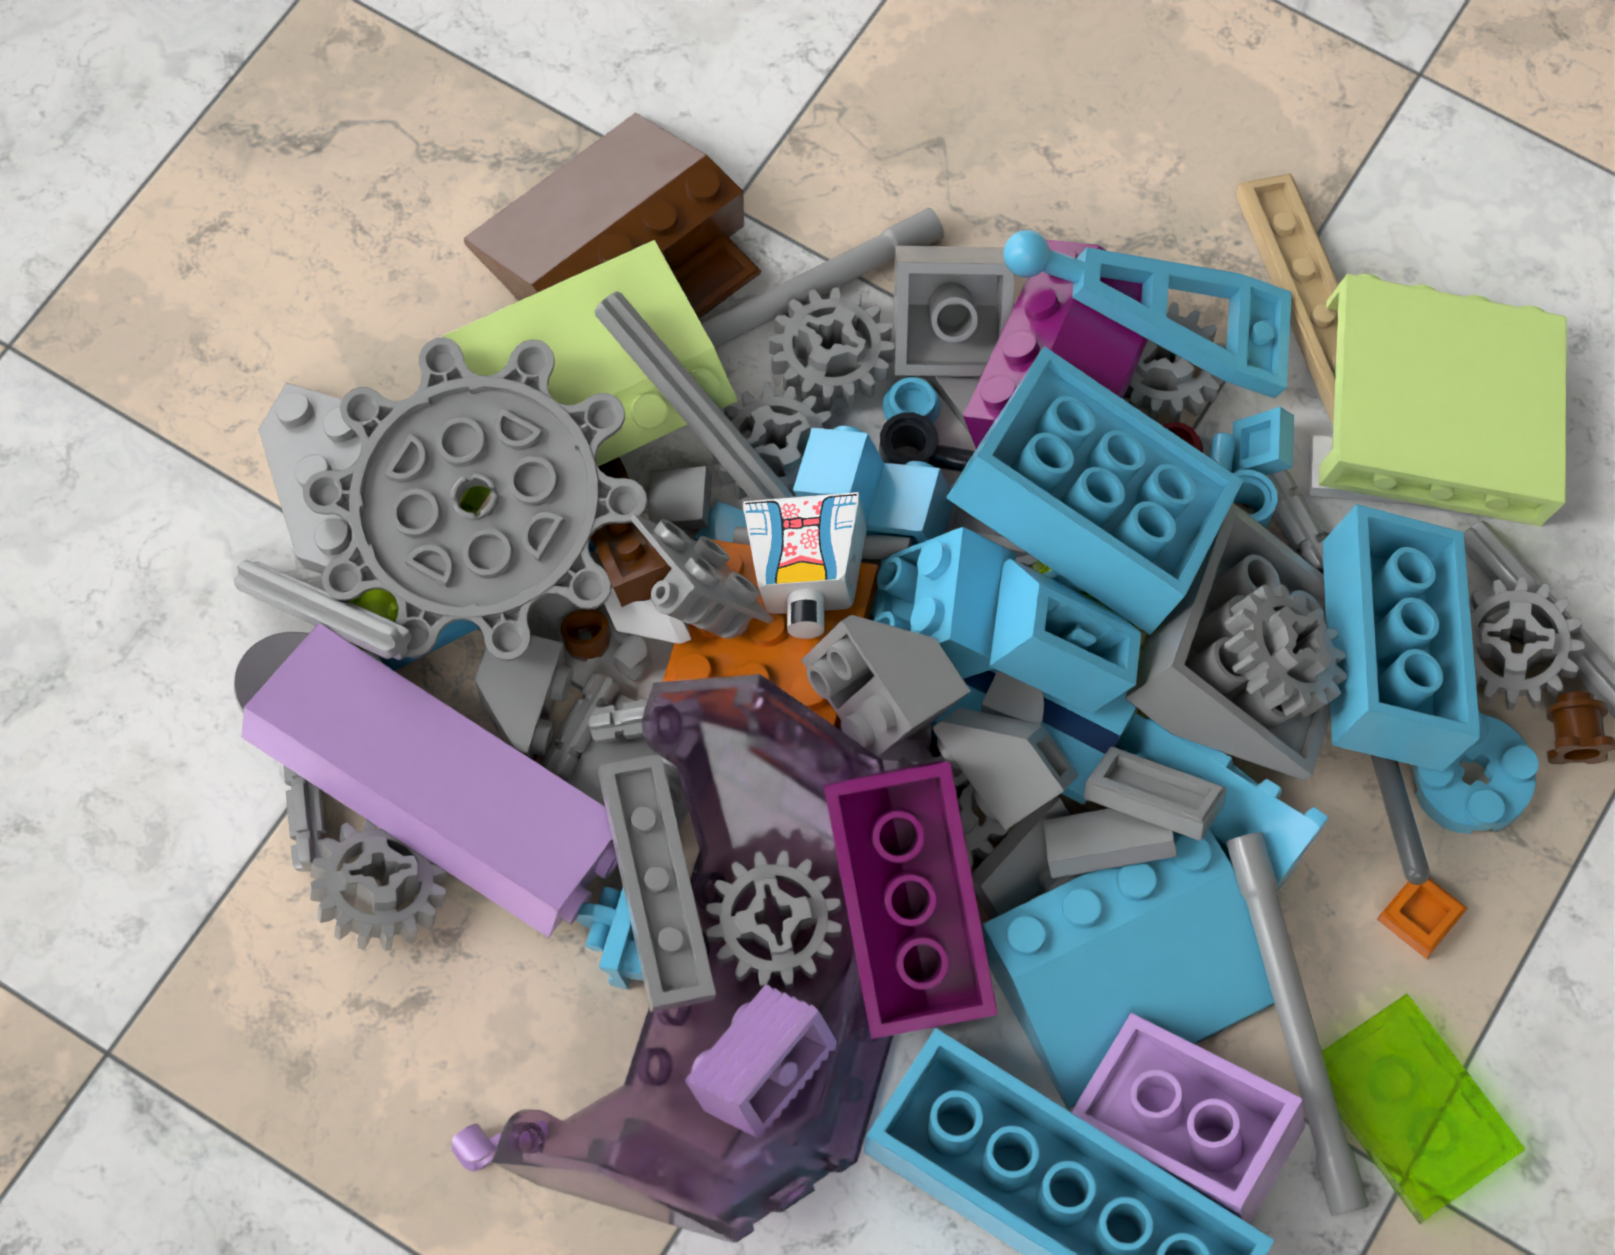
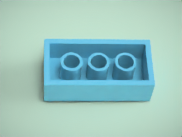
[1322,504,1480,772]

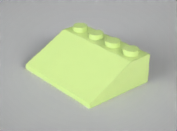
[442,240,738,466]

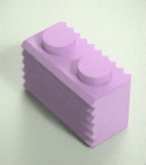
[684,984,837,1138]

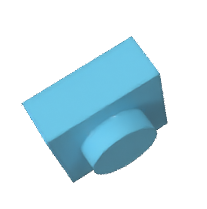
[1231,406,1294,476]

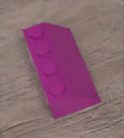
[963,239,1148,449]
[823,760,998,1039]

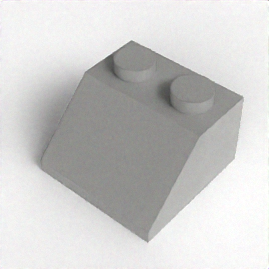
[894,246,1015,377]

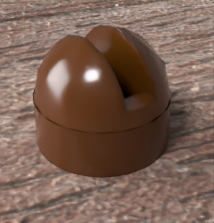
[560,609,611,662]

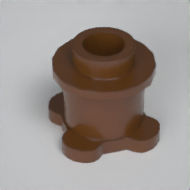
[1546,691,1615,764]

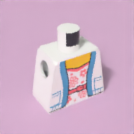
[743,492,867,639]

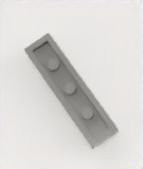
[598,753,716,1013]

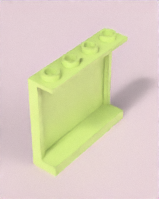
[1319,274,1567,526]

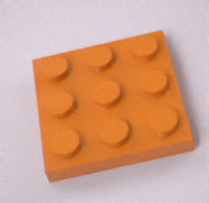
[658,539,879,737]

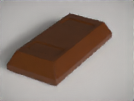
[672,233,761,319]

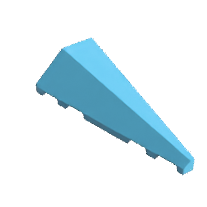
[1116,713,1329,892]

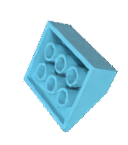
[946,346,1243,635]
[981,828,1275,1110]

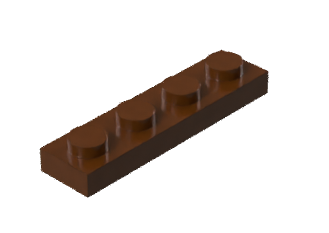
[591,457,672,607]

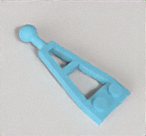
[1003,230,1292,398]

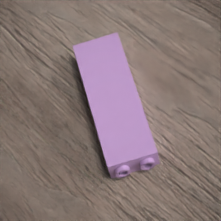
[241,623,618,938]

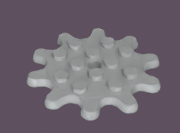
[302,337,648,661]

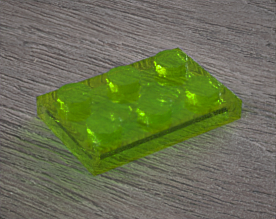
[1322,993,1526,1225]

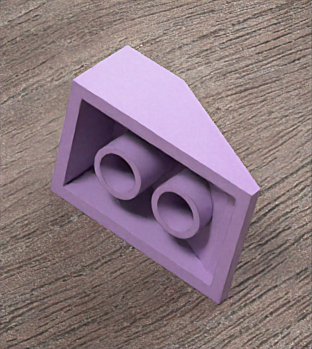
[1071,1013,1305,1224]

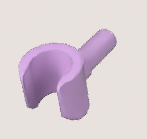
[451,1120,545,1171]

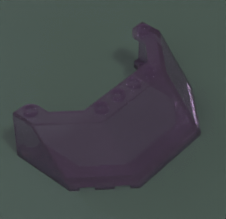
[492,674,894,1243]

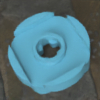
[1411,711,1539,834]

